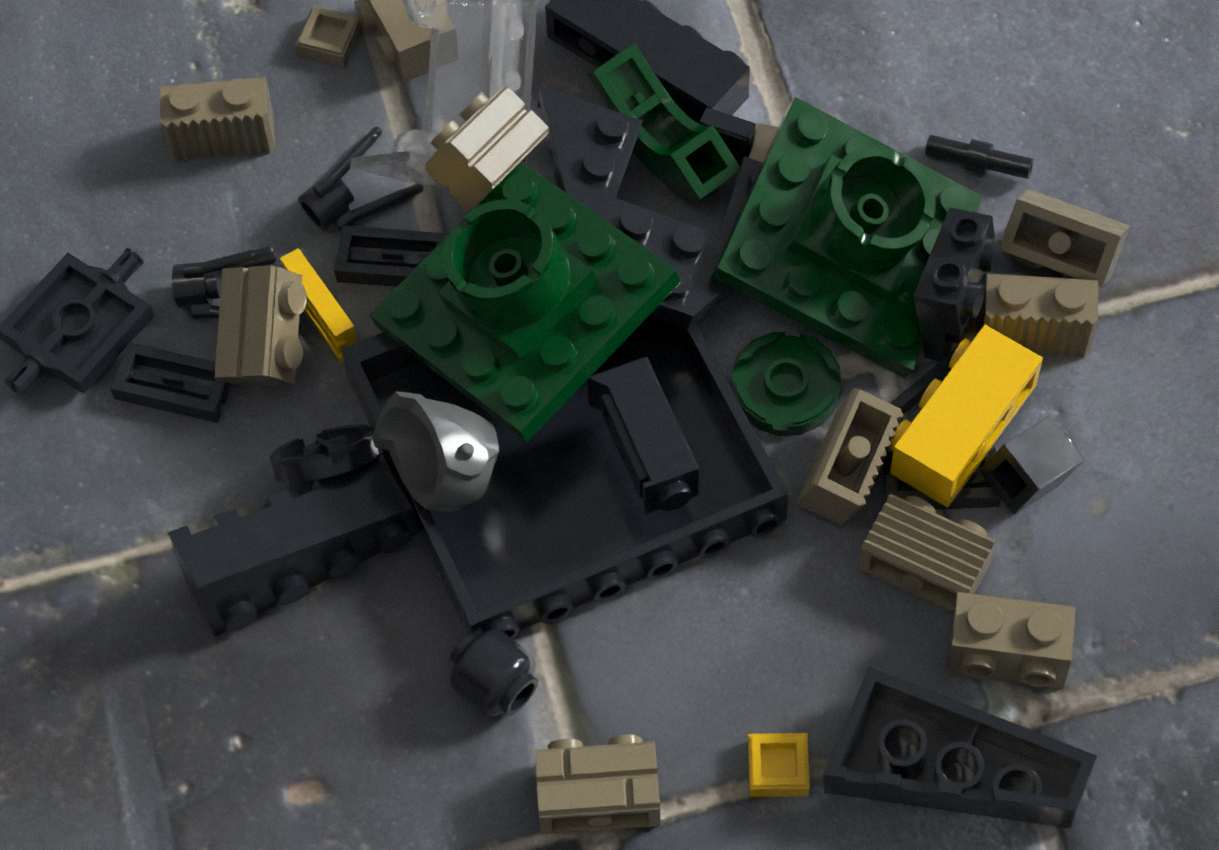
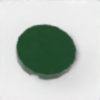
[731,332,841,436]

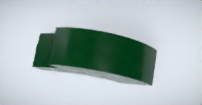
[587,43,742,200]

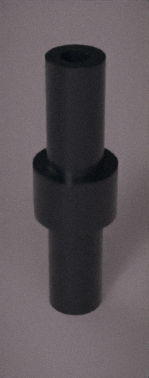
[925,135,1034,179]

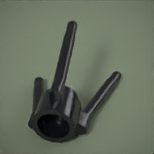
[298,127,424,231]
[172,246,302,331]

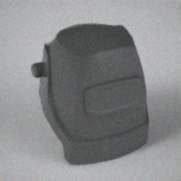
[373,391,499,512]

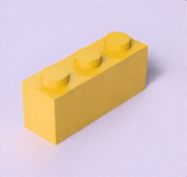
[889,325,1043,508]

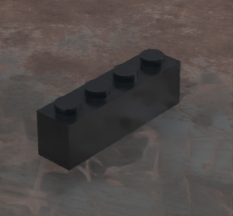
[545,0,750,124]

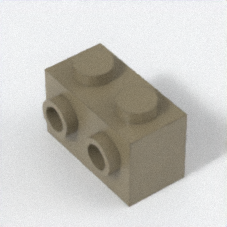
[1001,189,1130,288]
[946,592,1076,689]

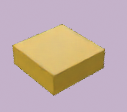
[748,733,810,797]

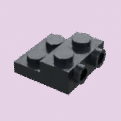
[913,207,1002,361]

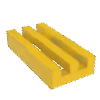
[280,248,357,364]

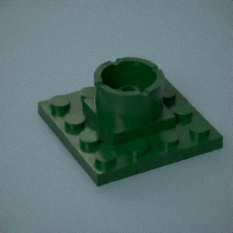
[711,97,983,378]
[369,162,681,443]

